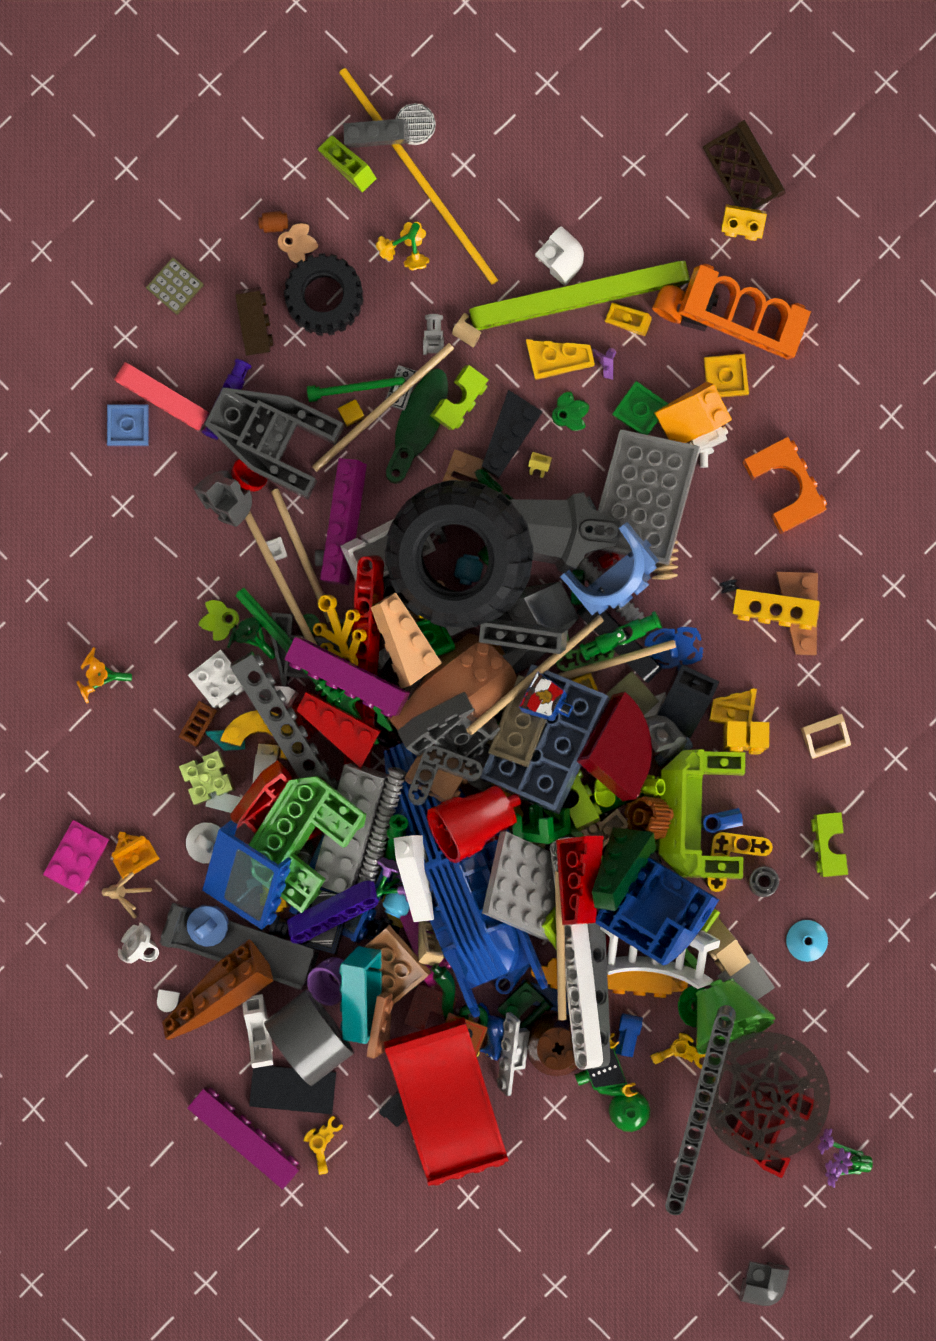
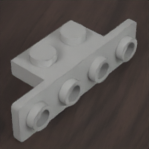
[497,1012,530,1096]

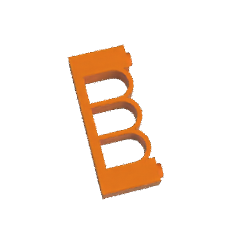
[678,264,811,360]

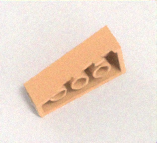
[371,593,442,689]

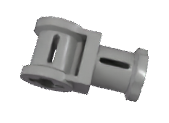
[423,314,444,355]

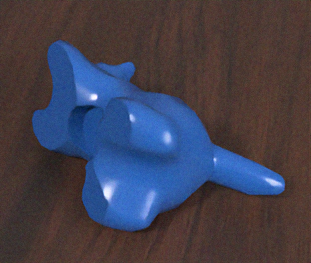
[479,1002,505,1061]

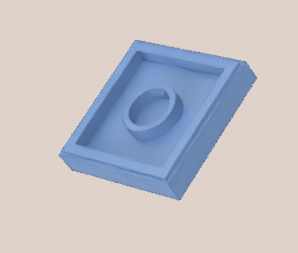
[107,404,149,446]

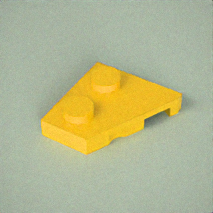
[709,688,757,729]

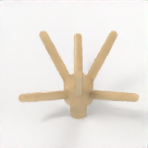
[102,872,152,919]

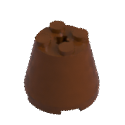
[527,1013,578,1076]

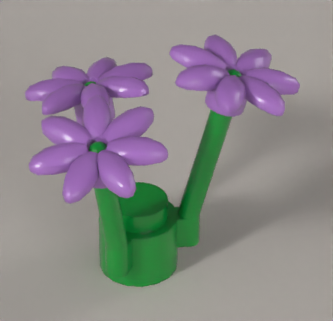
[818,1128,873,1188]

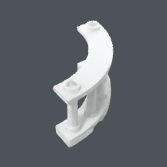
[600,927,720,989]

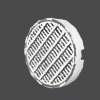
[396,103,436,145]

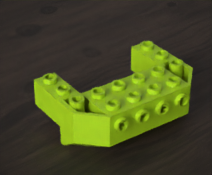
[655,749,745,879]

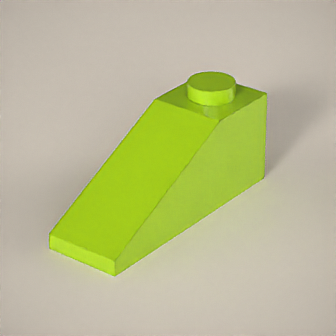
[318,135,377,193]

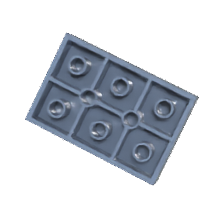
[480,664,610,814]

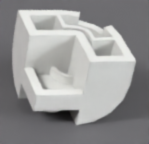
[535,226,584,286]

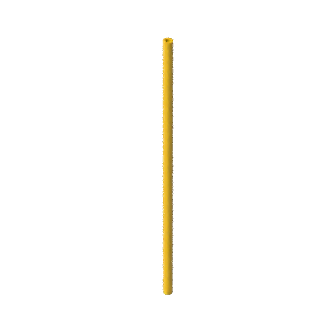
[339,68,498,285]

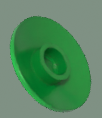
[678,986,705,1027]

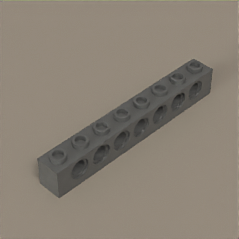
[230,651,339,791]

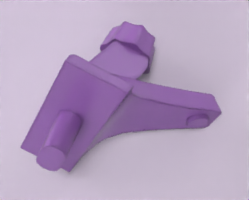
[592,348,616,380]

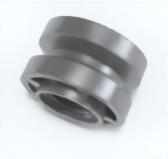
[749,866,779,897]

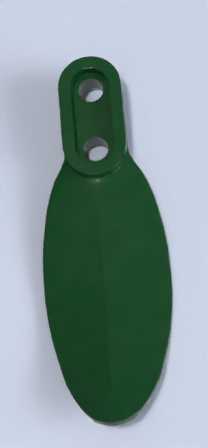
[386,369,448,484]

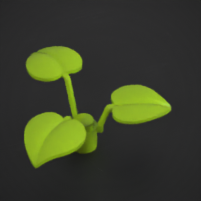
[594,775,665,807]

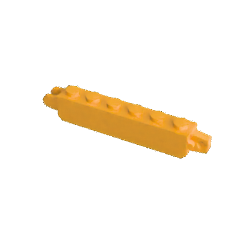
[531,958,688,998]

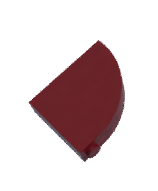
[577,692,652,801]

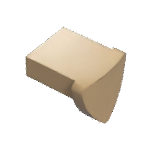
[452,313,481,348]

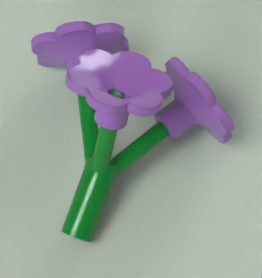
[376,857,408,902]

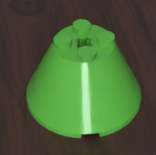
[696,978,775,1054]

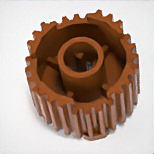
[624,796,674,840]

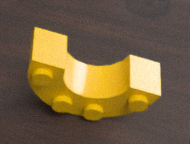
[220,710,302,761]

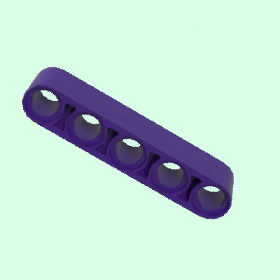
[287,881,378,944]

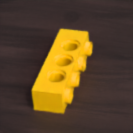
[733,589,820,630]

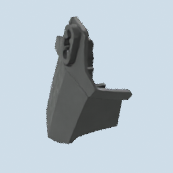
[510,492,621,573]

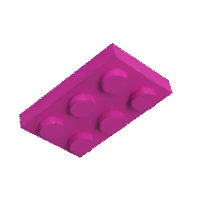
[43,820,110,894]

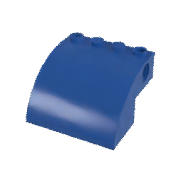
[596,858,719,966]

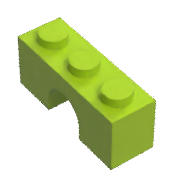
[430,365,489,430]
[570,769,602,832]
[811,812,848,877]

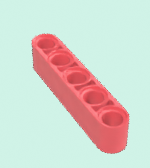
[114,362,210,431]

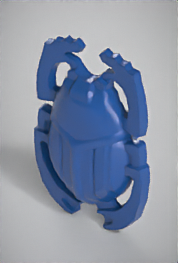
[644,627,704,669]

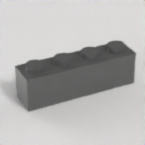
[479,619,568,654]

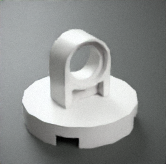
[186,823,220,863]
[118,923,159,963]

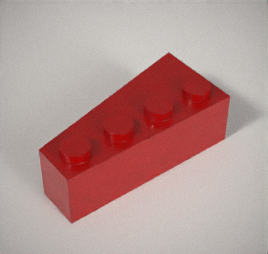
[556,836,604,925]

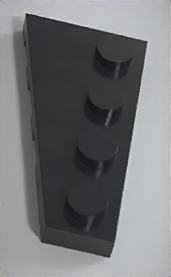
[481,390,543,479]

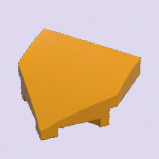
[111,832,160,879]

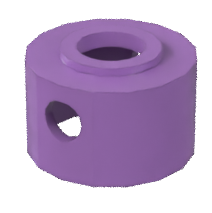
[307,957,344,1006]

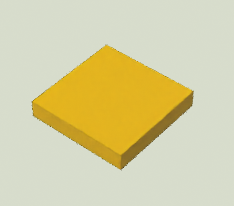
[704,354,749,398]

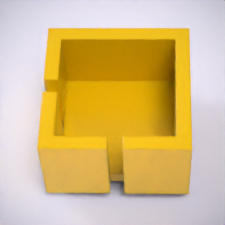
[723,721,769,755]

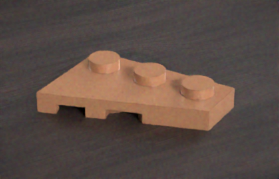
[366,992,393,1058]

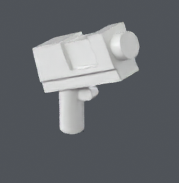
[690,426,728,468]

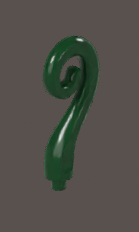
[431,964,488,1026]

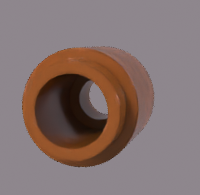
[258,211,288,233]

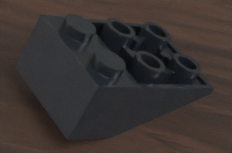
[656,665,720,738]

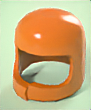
[652,285,685,324]

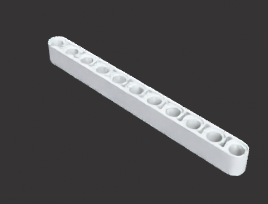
[550,837,603,1070]

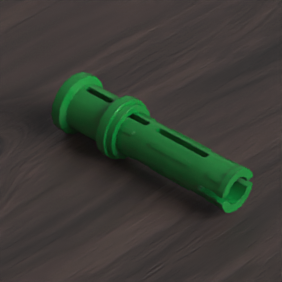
[384,814,408,861]

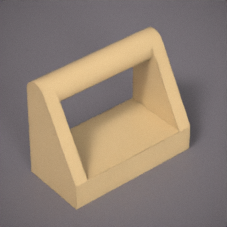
[800,714,851,759]

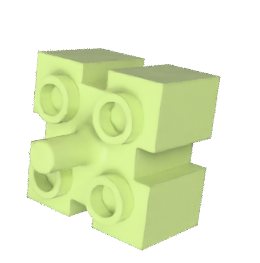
[179,751,235,805]

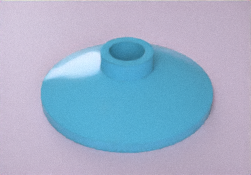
[786,920,828,962]

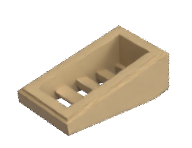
[418,921,444,966]

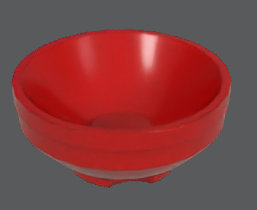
[231,459,268,492]

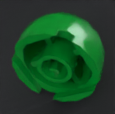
[608,1090,650,1132]

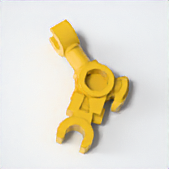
[650,1033,705,1069]
[304,1116,343,1175]

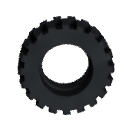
[284,253,363,336]

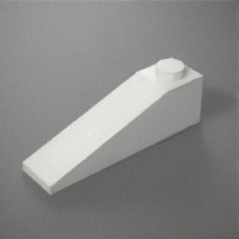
[394,835,434,922]

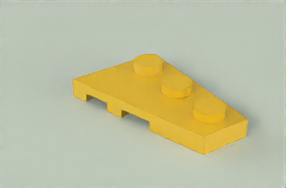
[526,339,595,380]

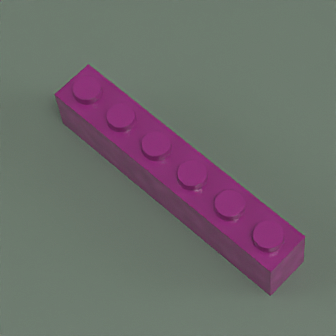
[320,458,367,586]
[284,637,410,718]
[187,1086,301,1190]

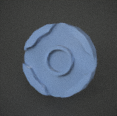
[187,905,229,947]

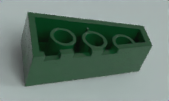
[592,827,656,911]

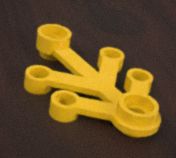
[313,595,367,666]

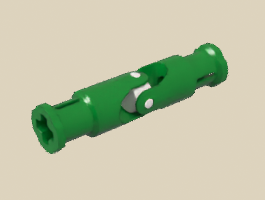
[579,611,662,661]

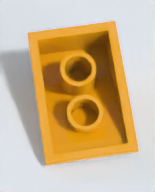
[654,382,732,443]

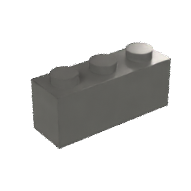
[343,119,409,148]

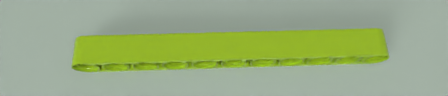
[469,261,690,330]

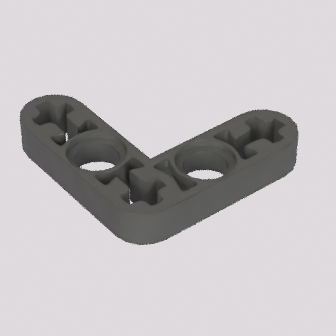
[408,745,483,805]

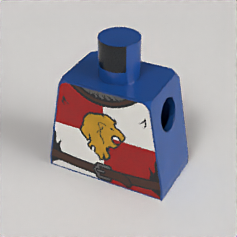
[519,672,573,721]

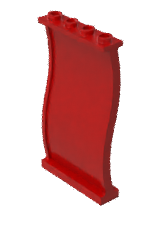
[384,1017,509,1186]

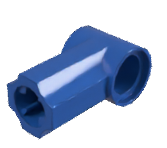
[701,808,743,833]
[495,965,531,994]
[615,1013,643,1057]

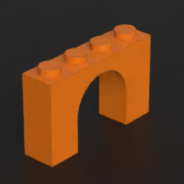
[742,437,827,534]

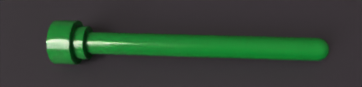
[307,377,405,402]

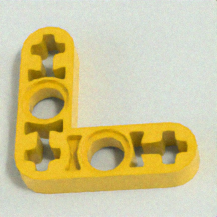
[707,832,773,892]

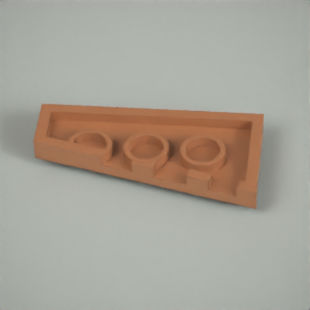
[776,572,818,655]

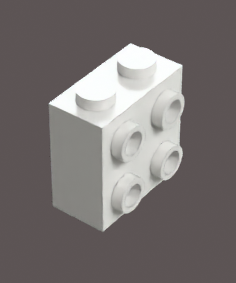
[188,649,244,709]

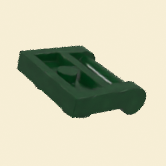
[497,979,553,1030]

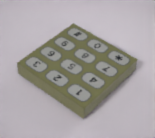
[146,258,204,315]

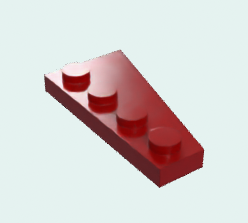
[296,691,381,768]

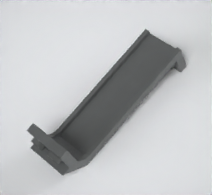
[159,903,320,990]

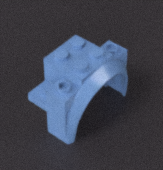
[560,522,659,615]

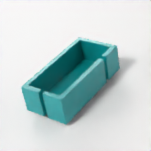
[339,946,382,1044]

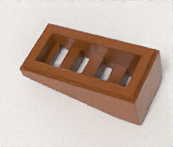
[179,701,217,747]

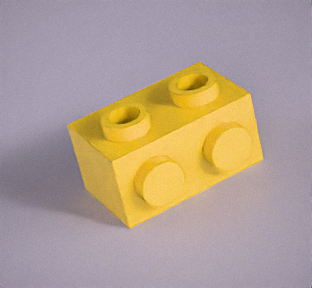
[721,204,767,241]

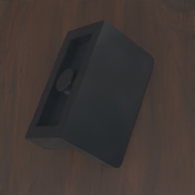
[378,1090,407,1127]

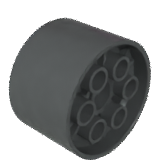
[264,989,354,1086]

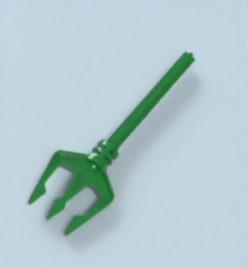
[235,588,393,745]

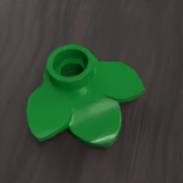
[552,391,589,431]

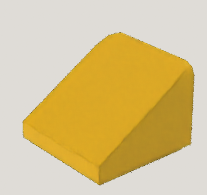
[337,399,365,427]

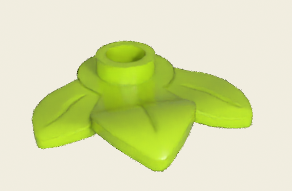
[199,600,239,641]

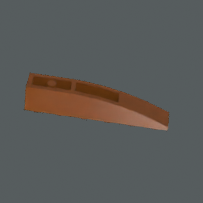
[162,939,274,1040]

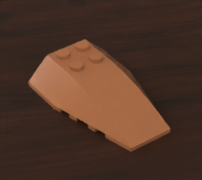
[388,633,517,730]

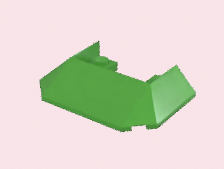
[249,776,366,913]

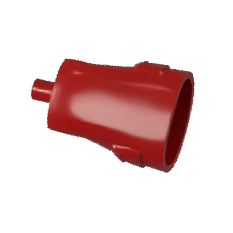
[427,785,521,863]

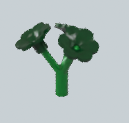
[227,616,275,659]

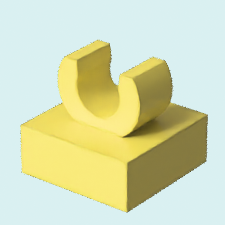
[528,452,552,478]

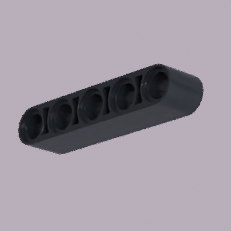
[577,605,663,683]

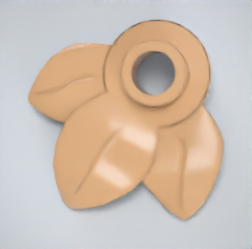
[278,223,318,263]

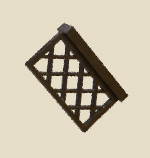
[702,120,785,209]

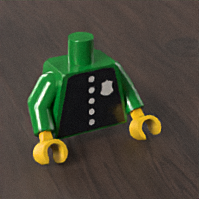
[574,1033,637,1097]

